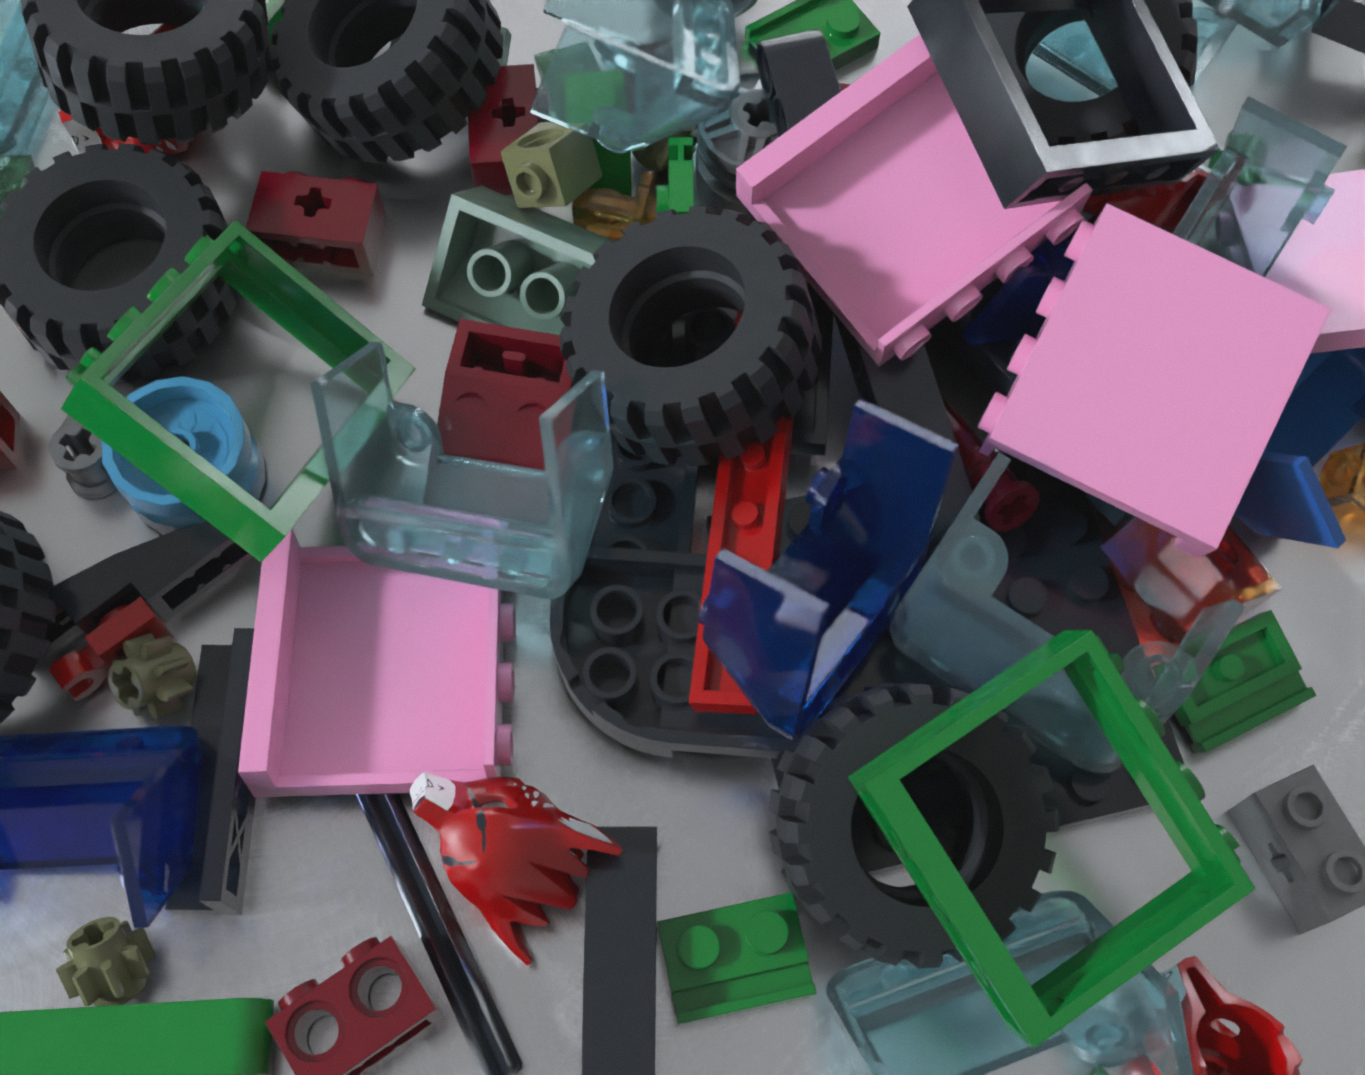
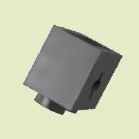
[1228,764,1365,934]

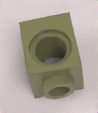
[500,120,603,208]

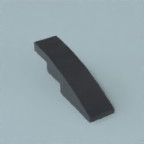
[45,521,253,652]
[582,826,657,1075]

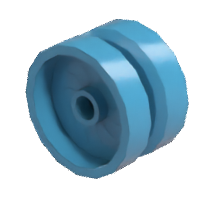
[101,376,266,535]

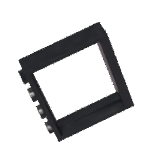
[907,0,1221,209]

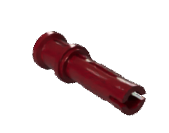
[940,393,1040,532]

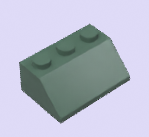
[422,186,615,335]

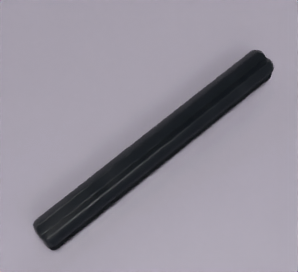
[356,793,522,1075]

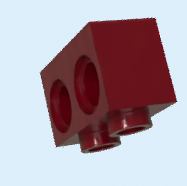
[265,936,446,1075]

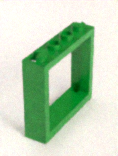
[60,220,416,562]
[848,630,1256,1048]

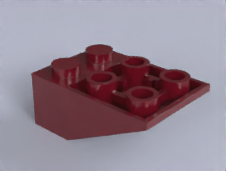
[424,319,578,539]

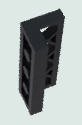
[165,628,256,915]

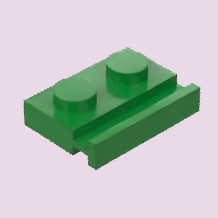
[744,0,881,70]
[657,137,694,215]
[1151,610,1317,754]
[657,892,817,1027]

